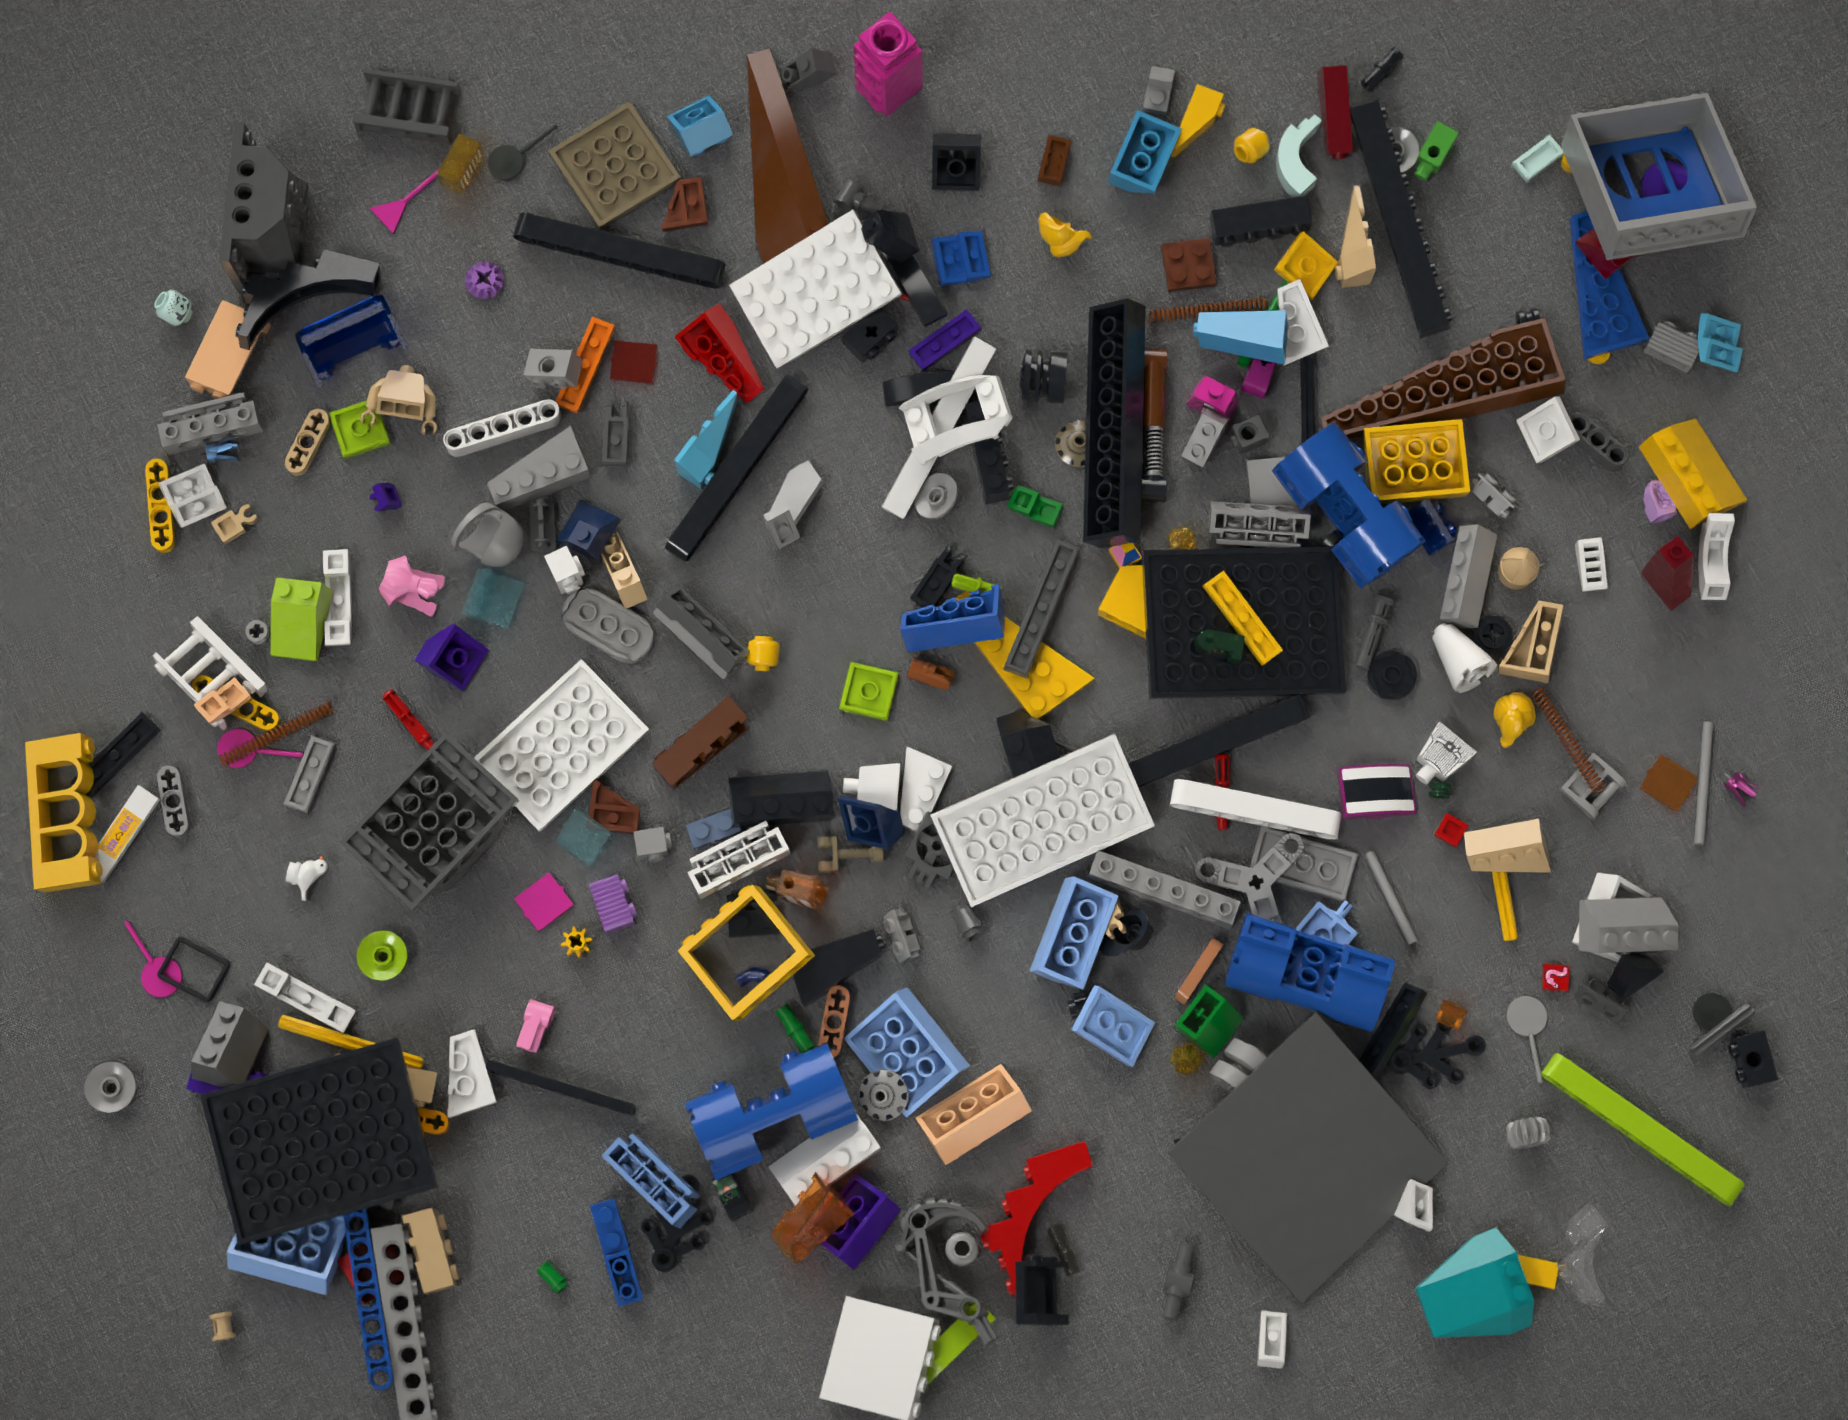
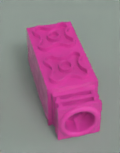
[853,12,923,117]

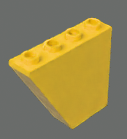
[1097,565,1146,639]

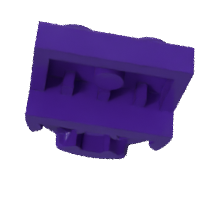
[1639,161,1687,198]

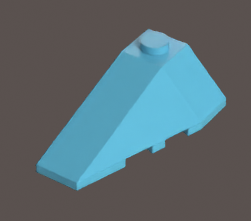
[674,390,738,490]

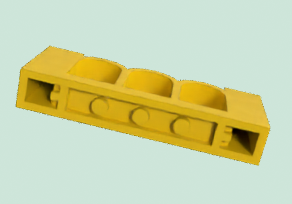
[25,733,103,893]

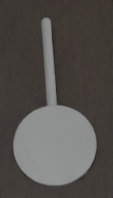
[1506,996,1547,1083]

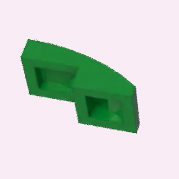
[1007,485,1064,529]

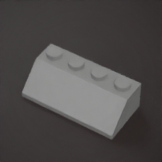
[1579,897,1678,953]

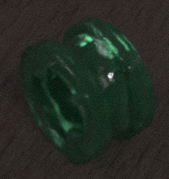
[1428,782,1452,799]

